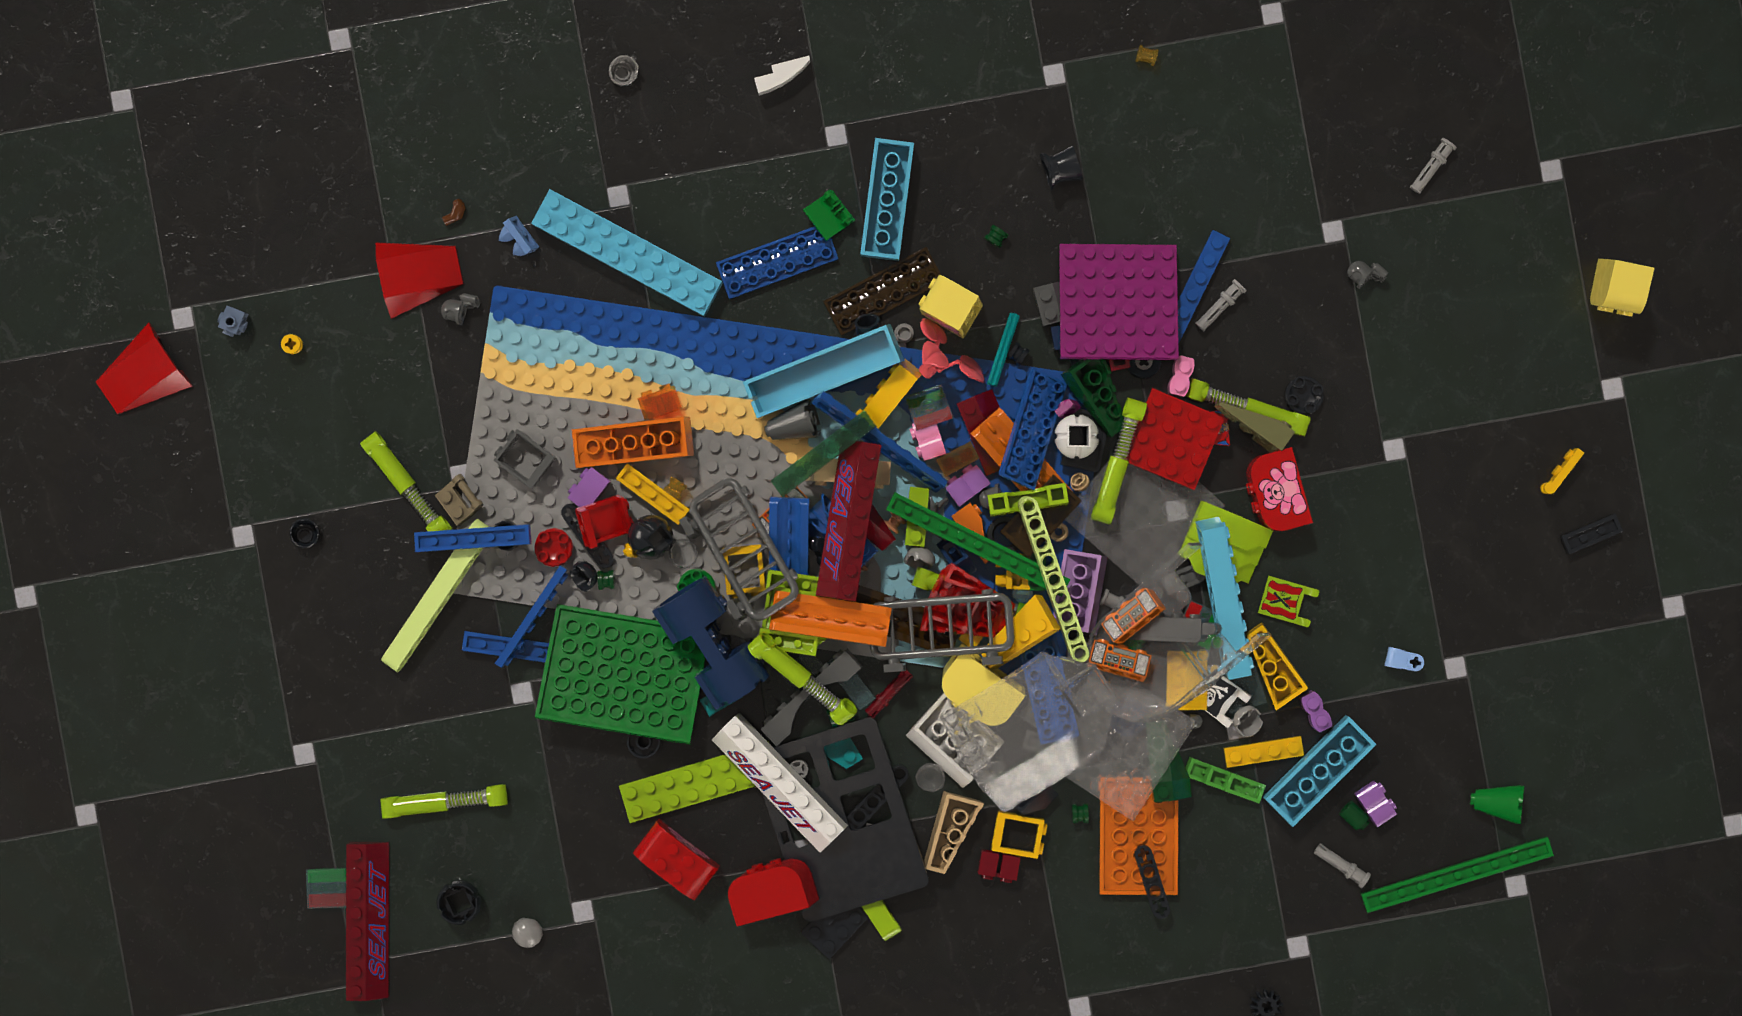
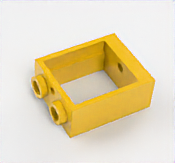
[722,544,766,598]
[991,810,1047,859]

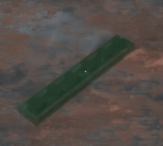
[771,410,877,497]

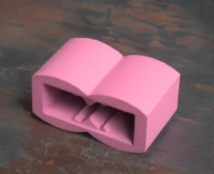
[1167,355,1194,398]
[909,423,946,461]

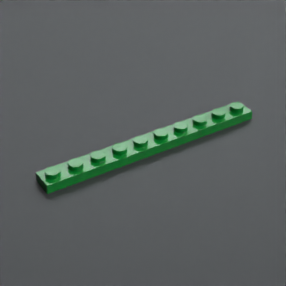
[886,492,1070,597]
[1361,836,1554,913]

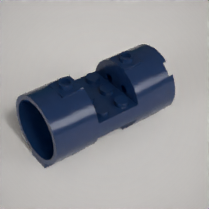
[652,576,769,710]

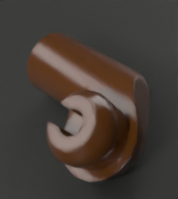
[442,199,465,226]

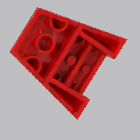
[375,243,463,319]
[96,322,193,414]
[920,563,1015,638]

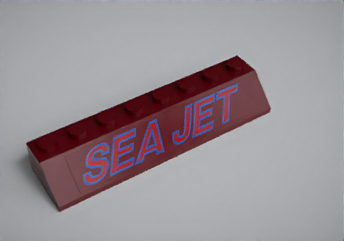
[816,440,881,602]
[346,842,389,1001]

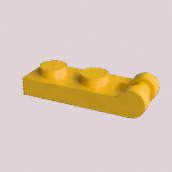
[1540,448,1584,494]

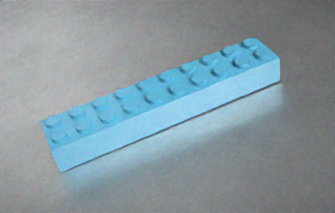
[531,189,723,317]

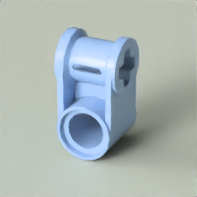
[1384,647,1424,671]

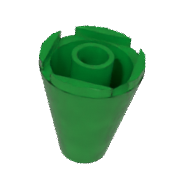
[1470,785,1524,824]

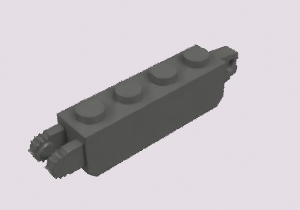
[1130,613,1222,643]

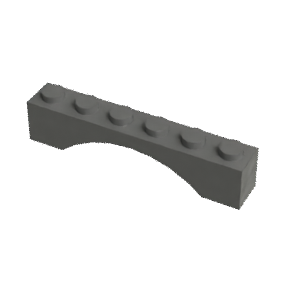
[761,648,863,746]

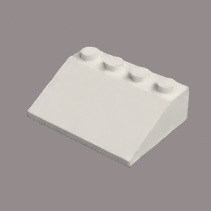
[906,693,1005,788]

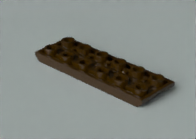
[823,247,941,336]
[851,585,958,657]

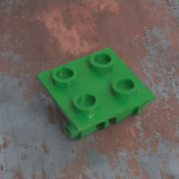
[803,189,855,241]

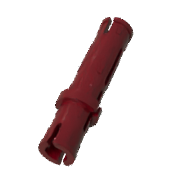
[865,670,913,718]

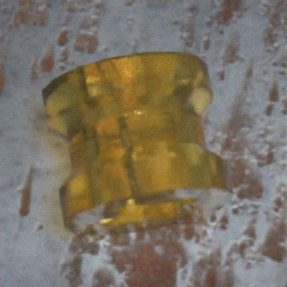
[663,476,688,499]

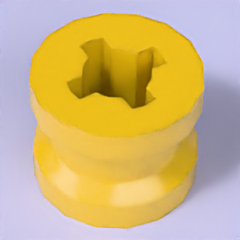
[281,334,303,354]

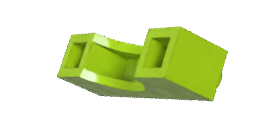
[987,483,1069,517]

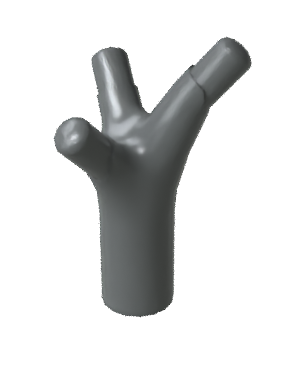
[929,497,948,513]

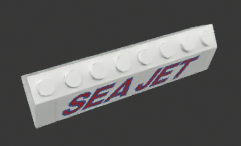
[712,713,848,852]

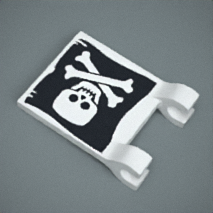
[1205,665,1252,728]

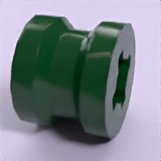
[984,225,1008,248]
[597,570,615,590]
[1072,804,1089,824]

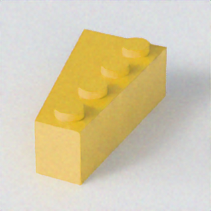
[855,359,921,429]
[981,595,1061,669]
[1246,622,1308,710]

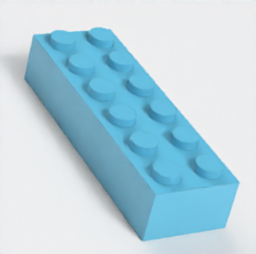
[860,138,914,261]
[1263,715,1376,827]

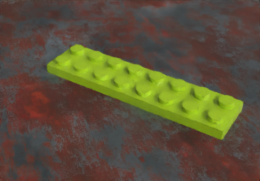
[619,742,769,823]

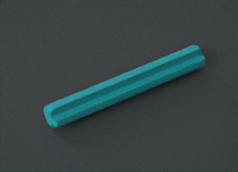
[987,313,1019,387]

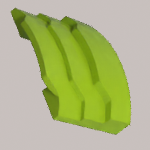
[1178,501,1273,584]
[759,569,834,656]

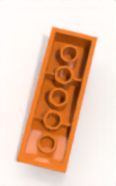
[572,417,694,468]

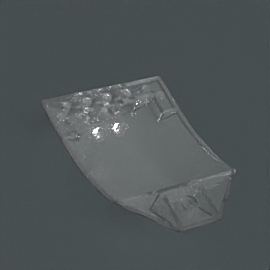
[940,651,1117,812]

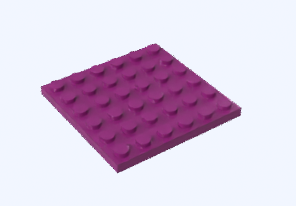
[1059,244,1179,360]

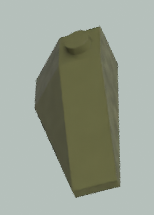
[1214,402,1295,452]

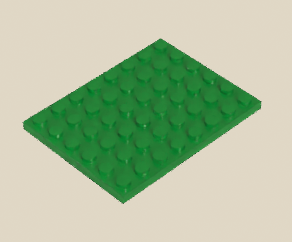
[535,604,706,744]

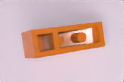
[951,503,988,564]

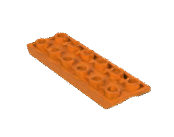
[970,407,1073,492]
[769,591,892,647]

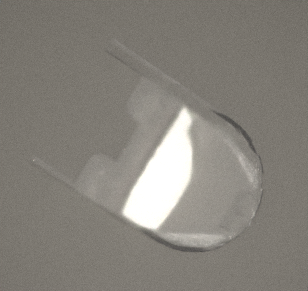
[1084,542,1271,723]

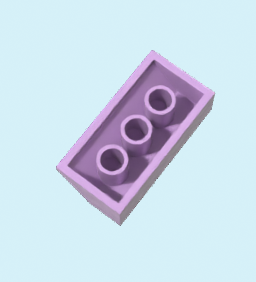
[1053,549,1108,633]

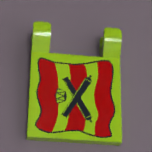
[1258,576,1319,627]

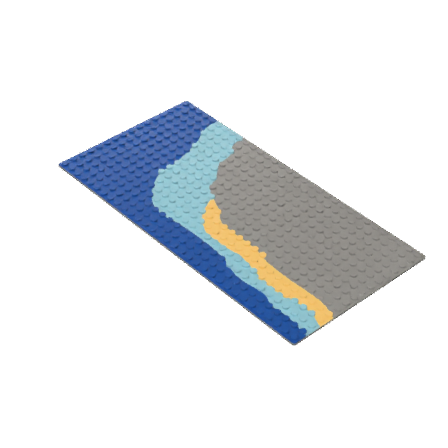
[453,286,1094,680]

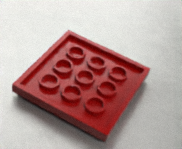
[1126,388,1225,490]

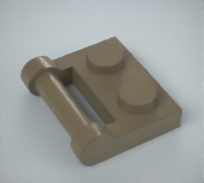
[435,474,484,526]

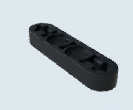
[561,504,614,568]
[1134,844,1170,919]

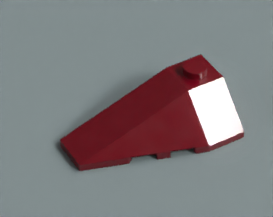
[956,389,1000,476]

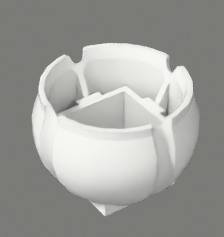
[1055,414,1099,459]

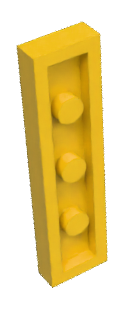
[616,463,690,525]
[1223,736,1304,768]

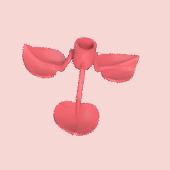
[919,318,984,383]

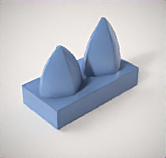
[499,216,539,256]

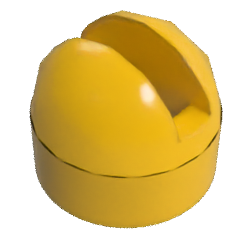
[623,543,638,558]

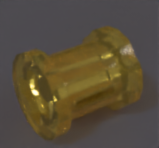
[1135,45,1159,66]

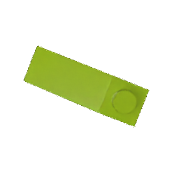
[905,487,929,547]

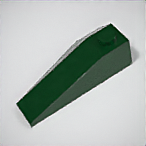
[1061,359,1124,438]
[1145,721,1192,802]

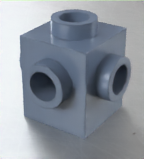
[217,306,249,337]

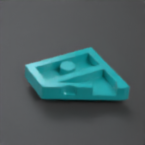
[824,738,863,769]

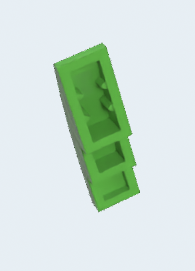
[1185,757,1266,803]

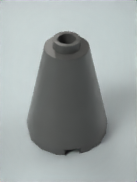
[765,399,821,440]

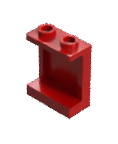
[575,495,634,549]

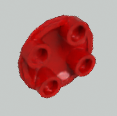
[534,528,573,567]

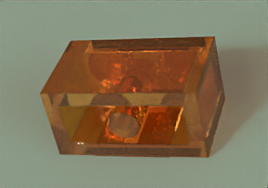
[637,383,683,421]
[936,441,980,477]

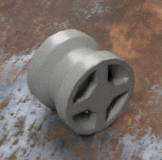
[790,759,808,778]

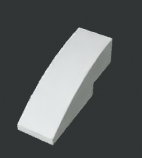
[754,56,810,96]

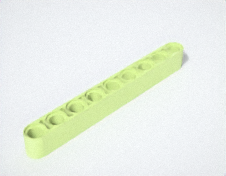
[1018,496,1089,663]
[381,519,489,672]

